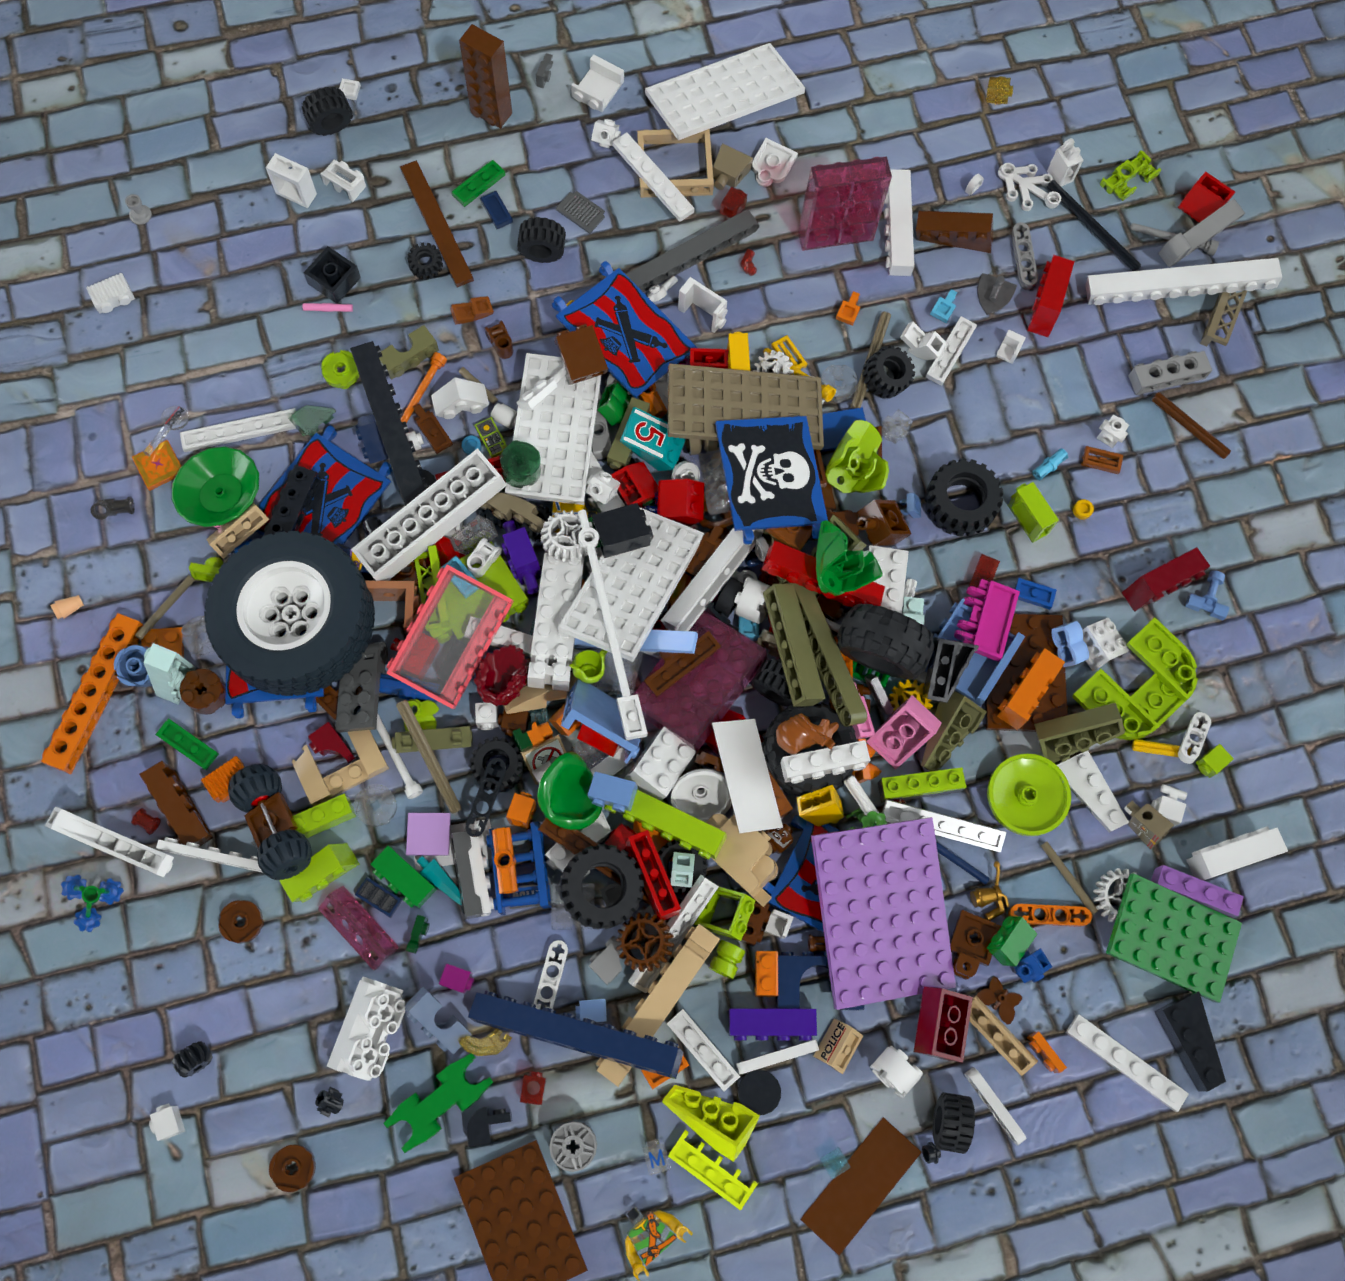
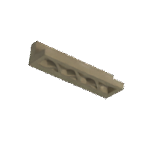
[1200,290,1247,347]

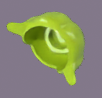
[569,649,608,684]

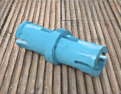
[1032,448,1068,481]

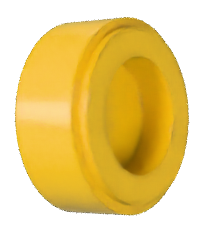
[1073,499,1094,520]

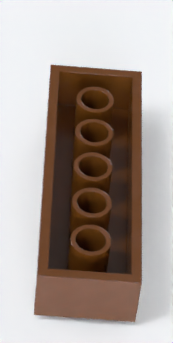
[459,24,512,129]

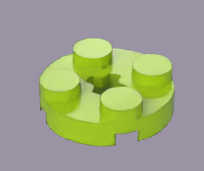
[321,350,360,389]

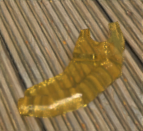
[459,1029,512,1056]

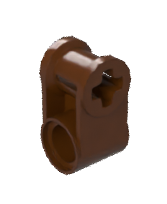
[484,320,514,359]

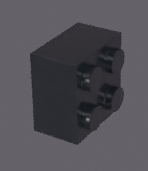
[303,246,361,304]

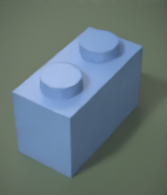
[587,771,638,812]

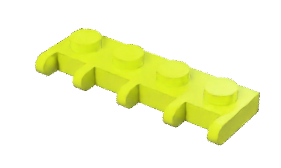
[668,1130,758,1211]

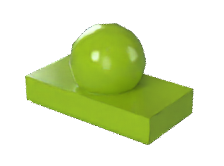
[189,557,224,582]

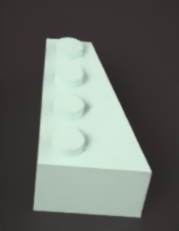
[143,643,196,705]

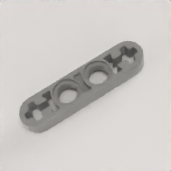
[1011,222,1038,290]

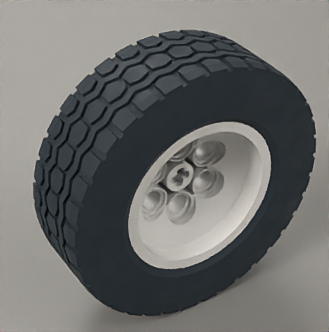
[204,531,375,696]

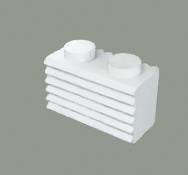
[86,273,135,314]

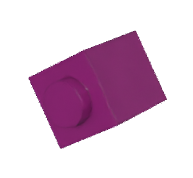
[439,963,474,994]

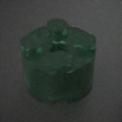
[500,440,541,488]

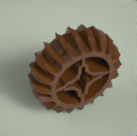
[616,912,674,972]

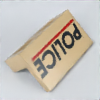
[813,1018,863,1074]

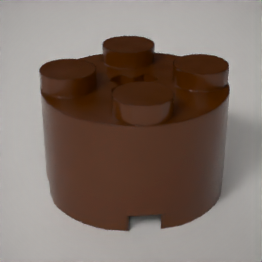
[180,669,226,715]

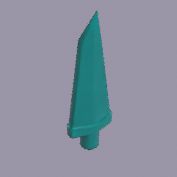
[417,856,462,905]

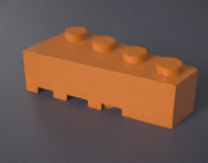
[997,648,1065,730]

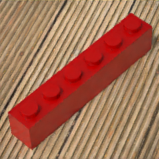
[762,541,885,607]

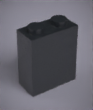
[591,503,653,558]

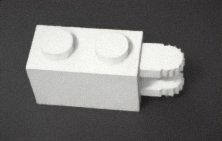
[1047,138,1083,187]

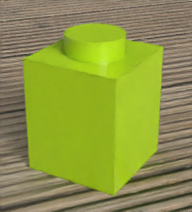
[1195,744,1234,778]

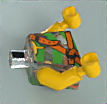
[625,1206,693,1281]

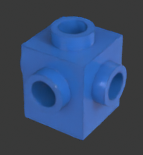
[1014,948,1052,983]

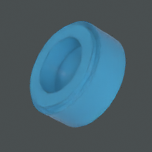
[462,435,482,455]

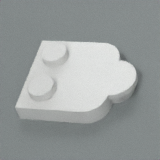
[752,138,798,187]

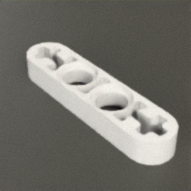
[534,940,568,1009]
[736,1039,819,1075]
[964,1067,1027,1146]

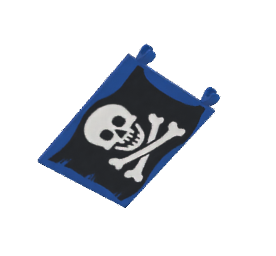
[715,416,828,545]

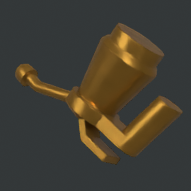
[970,861,1009,921]

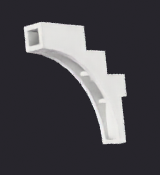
[45,807,174,877]

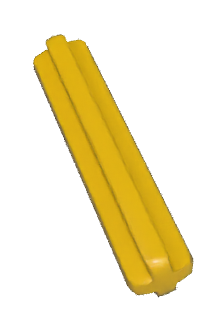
[1132,739,1192,757]

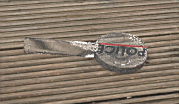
[143,406,189,456]

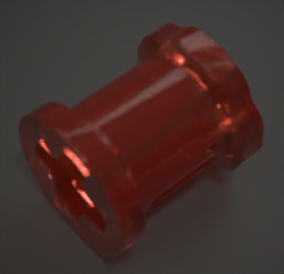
[131,808,161,835]

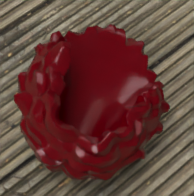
[474,645,528,706]

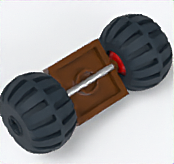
[228,764,312,880]

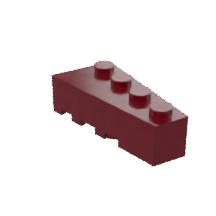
[1121,547,1210,612]

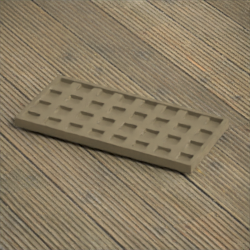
[668,363,824,450]

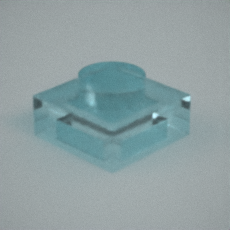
[820,1147,851,1179]

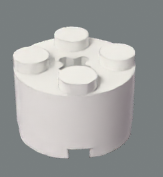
[734,577,771,624]
[870,1046,923,1098]

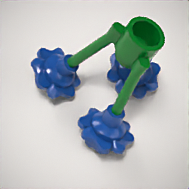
[61,875,124,932]

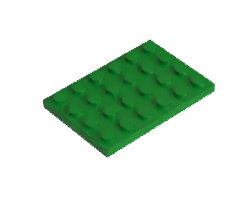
[1106,873,1242,1003]

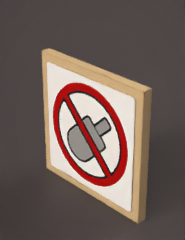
[521,734,567,785]

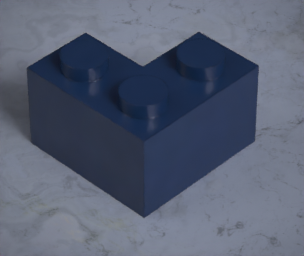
[355,414,389,464]

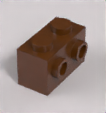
[732,898,771,947]

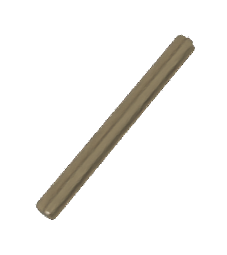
[850,311,891,409]
[396,700,461,814]

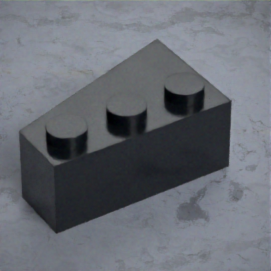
[922,637,979,703]

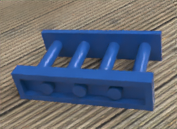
[486,821,552,915]

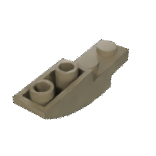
[481,492,546,534]

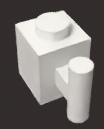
[1151,784,1187,827]

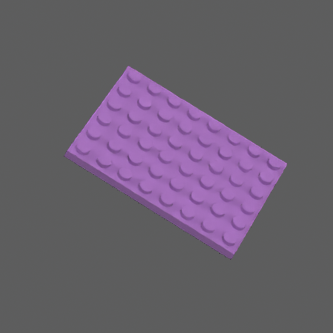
[811,817,956,1010]

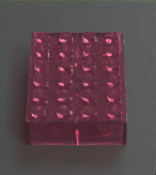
[798,156,892,251]
[633,611,767,753]

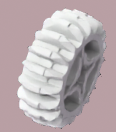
[541,510,593,562]
[1093,868,1137,922]

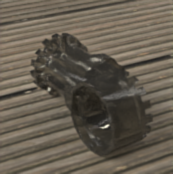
[90,497,135,520]

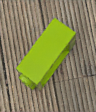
[1007,482,1059,543]
[693,887,756,941]

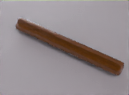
[1152,392,1231,459]

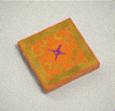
[132,440,182,491]

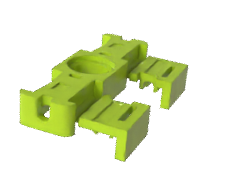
[1100,150,1162,201]

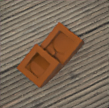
[450,296,494,325]

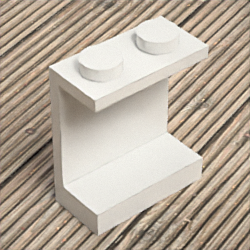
[571,54,624,112]
[678,277,728,333]

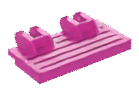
[954,579,1020,662]

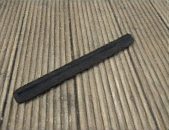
[1047,180,1141,271]

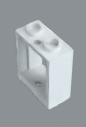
[266,153,317,208]

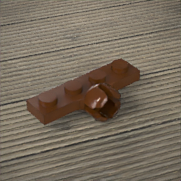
[644,631,721,698]

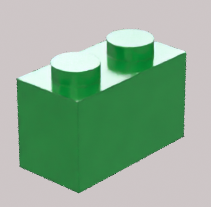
[987,916,1037,967]

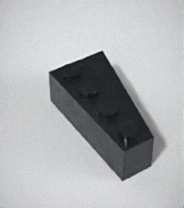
[1154,991,1226,1092]

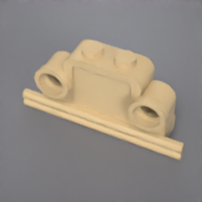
[706,814,779,907]

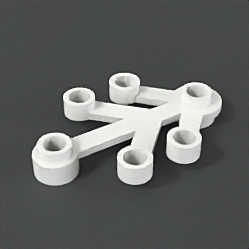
[998,163,1061,211]

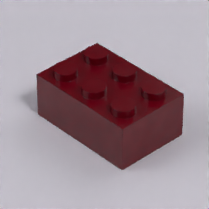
[913,986,973,1063]

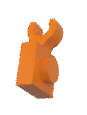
[836,291,860,326]

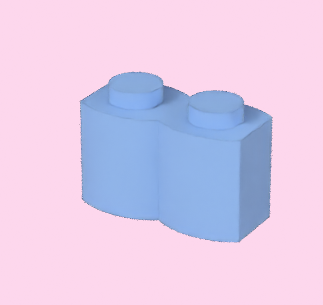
[1052,621,1089,667]

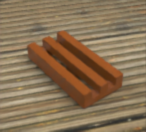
[1081,446,1123,474]

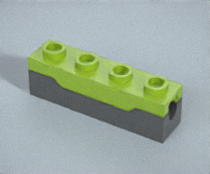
[878,767,966,803]

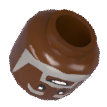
[765,824,793,854]

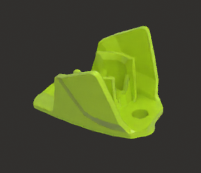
[825,420,889,493]

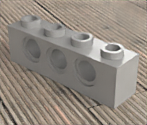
[1128,351,1213,396]

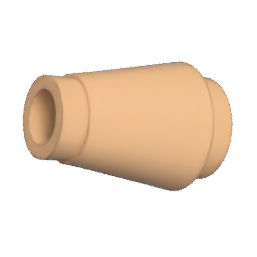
[50,595,84,619]

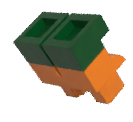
[513,721,553,759]

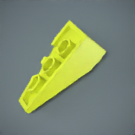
[662,1085,760,1162]

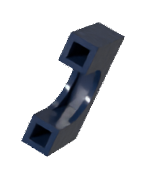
[776,952,864,1011]

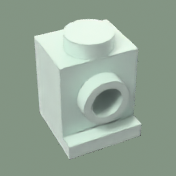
[671,852,695,888]

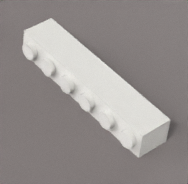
[883,169,914,276]

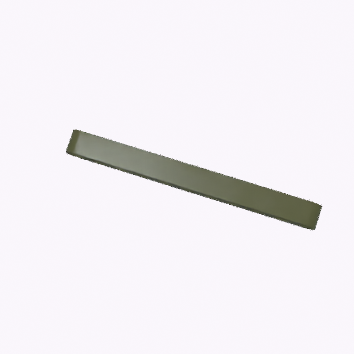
[762,531,867,727]

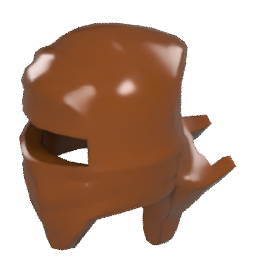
[776,713,839,755]

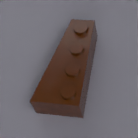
[916,211,994,253]
[139,761,214,847]

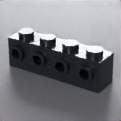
[264,465,321,536]

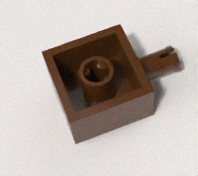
[856,500,911,546]

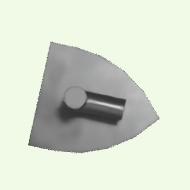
[978,273,1017,315]

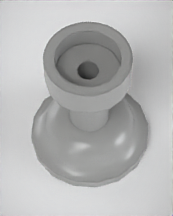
[125,194,152,225]

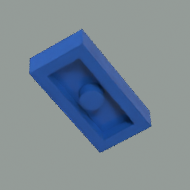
[1015,578,1057,610]

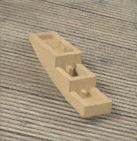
[503,672,578,714]

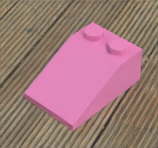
[866,695,942,769]

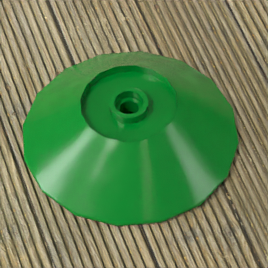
[171,447,259,527]

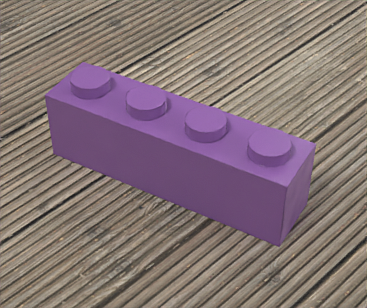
[1151,865,1244,918]

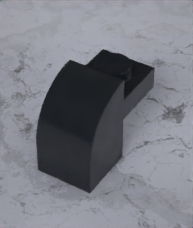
[467,1106,512,1147]

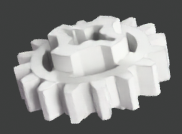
[753,350,794,375]

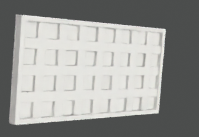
[645,43,805,140]
[505,353,602,505]
[558,507,704,662]

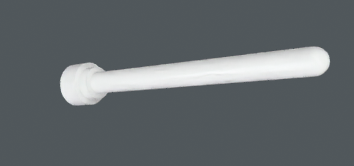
[376,715,423,799]

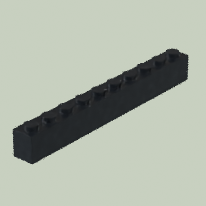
[350,341,428,506]

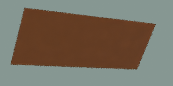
[800,1117,922,1255]

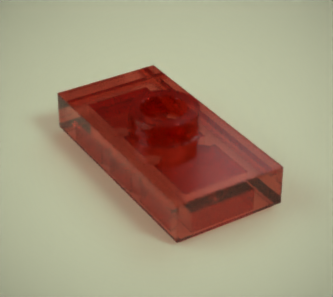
[968,554,1000,591]

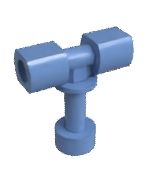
[1185,571,1229,621]

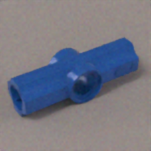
[379,674,441,702]

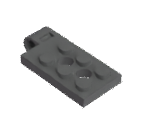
[336,642,388,733]

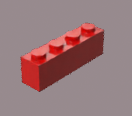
[626,830,681,921]

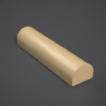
[969,995,1038,1076]

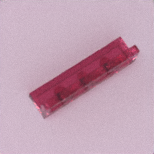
[318,886,399,970]

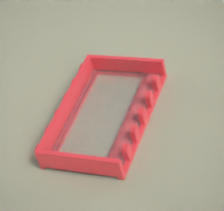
[386,565,514,709]

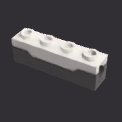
[451,829,494,920]

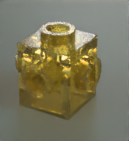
[986,76,1014,105]

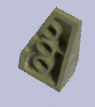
[921,691,987,772]

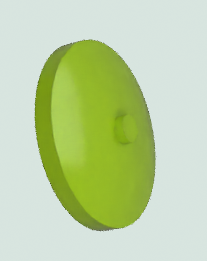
[987,754,1071,836]

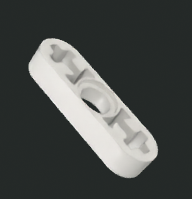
[1178,712,1211,764]

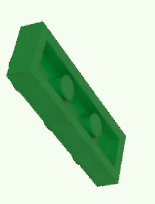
[452,160,505,207]
[155,718,219,770]

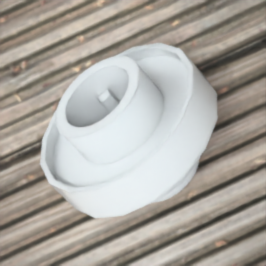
[671,461,700,481]

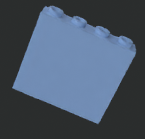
[925,598,1025,706]
[561,679,641,764]

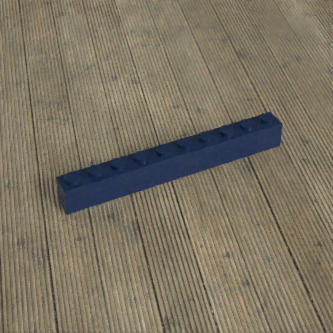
[468,991,684,1079]

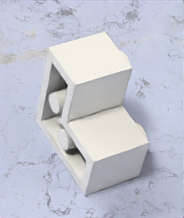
[431,378,489,419]

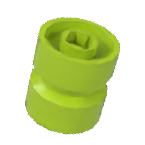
[708,940,746,979]

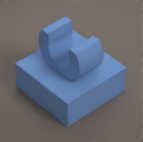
[900,493,921,518]

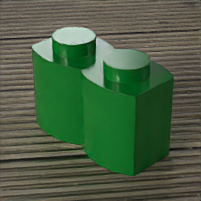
[597,381,631,426]

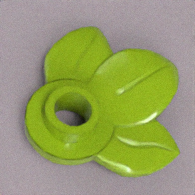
[404,699,439,731]

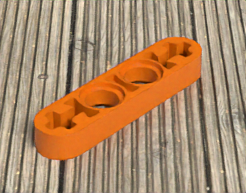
[1008,904,1092,927]

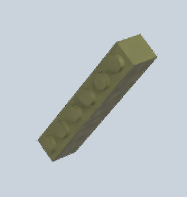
[763,584,825,707]

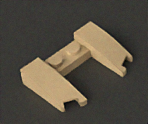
[292,730,389,807]

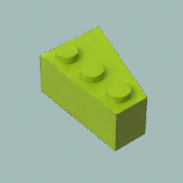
[280,843,360,903]

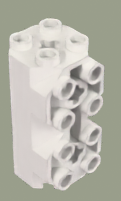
[327,977,406,1081]

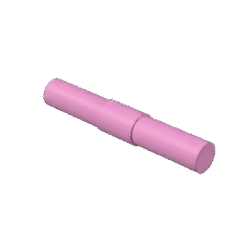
[303,303,353,312]

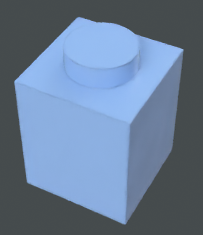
[576,999,607,1023]

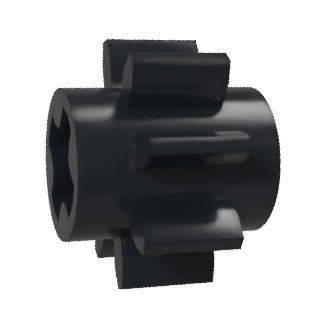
[315,1087,344,1118]

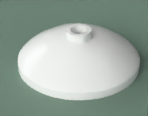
[671,769,732,823]

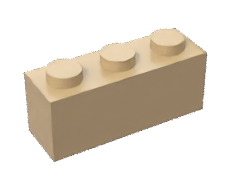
[207,501,269,559]

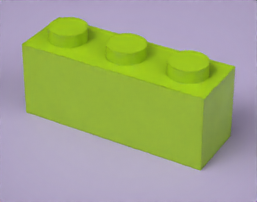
[293,793,357,838]

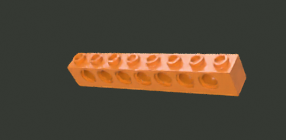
[41,613,143,774]

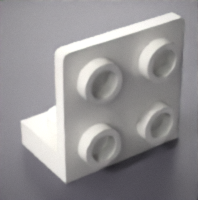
[1082,618,1130,671]

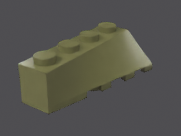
[1034,703,1125,763]

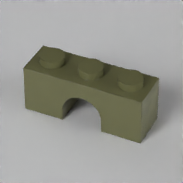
[379,325,439,380]

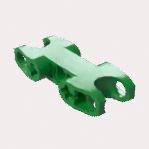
[384,1053,494,1153]

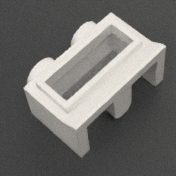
[320,160,366,202]

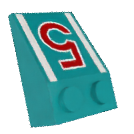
[620,407,686,471]

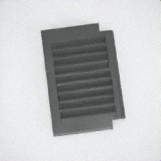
[556,191,605,234]

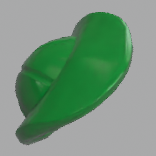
[537,752,602,830]

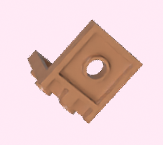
[365,581,422,634]

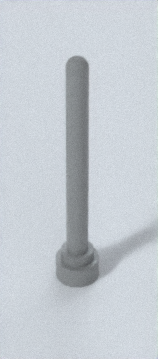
[1130,223,1219,256]

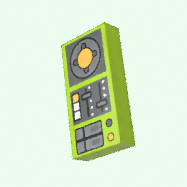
[474,417,509,458]

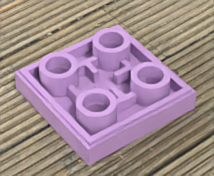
[406,813,451,856]

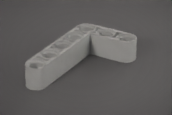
[1158,199,1245,268]

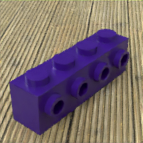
[728,1009,817,1041]

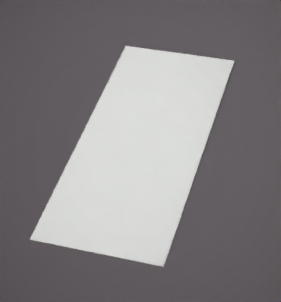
[712,719,783,833]

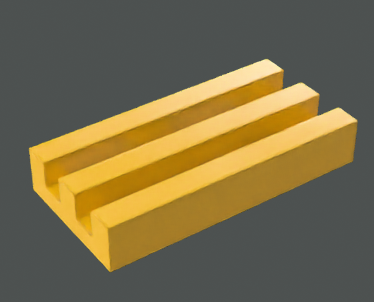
[771,335,807,375]

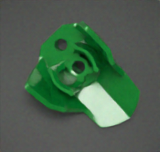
[816,520,883,596]

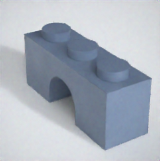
[404,986,472,1055]

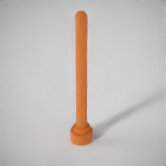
[400,352,447,423]

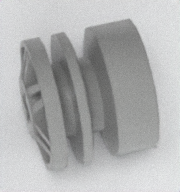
[549,1121,597,1172]

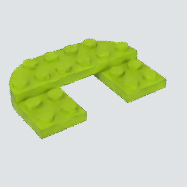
[1072,617,1198,740]

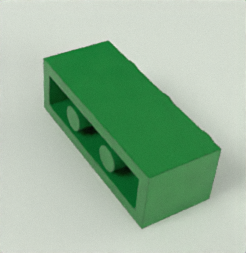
[370,846,437,909]

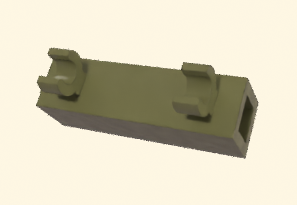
[607,397,650,471]
[392,726,473,753]

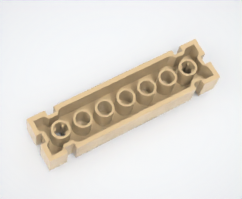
[596,924,720,1087]

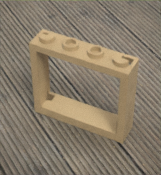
[637,129,714,198]

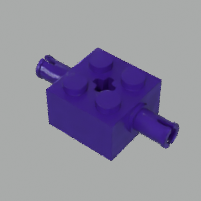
[501,521,542,594]

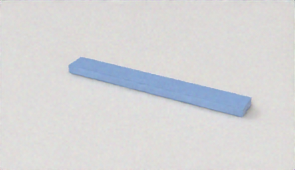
[574,630,698,654]

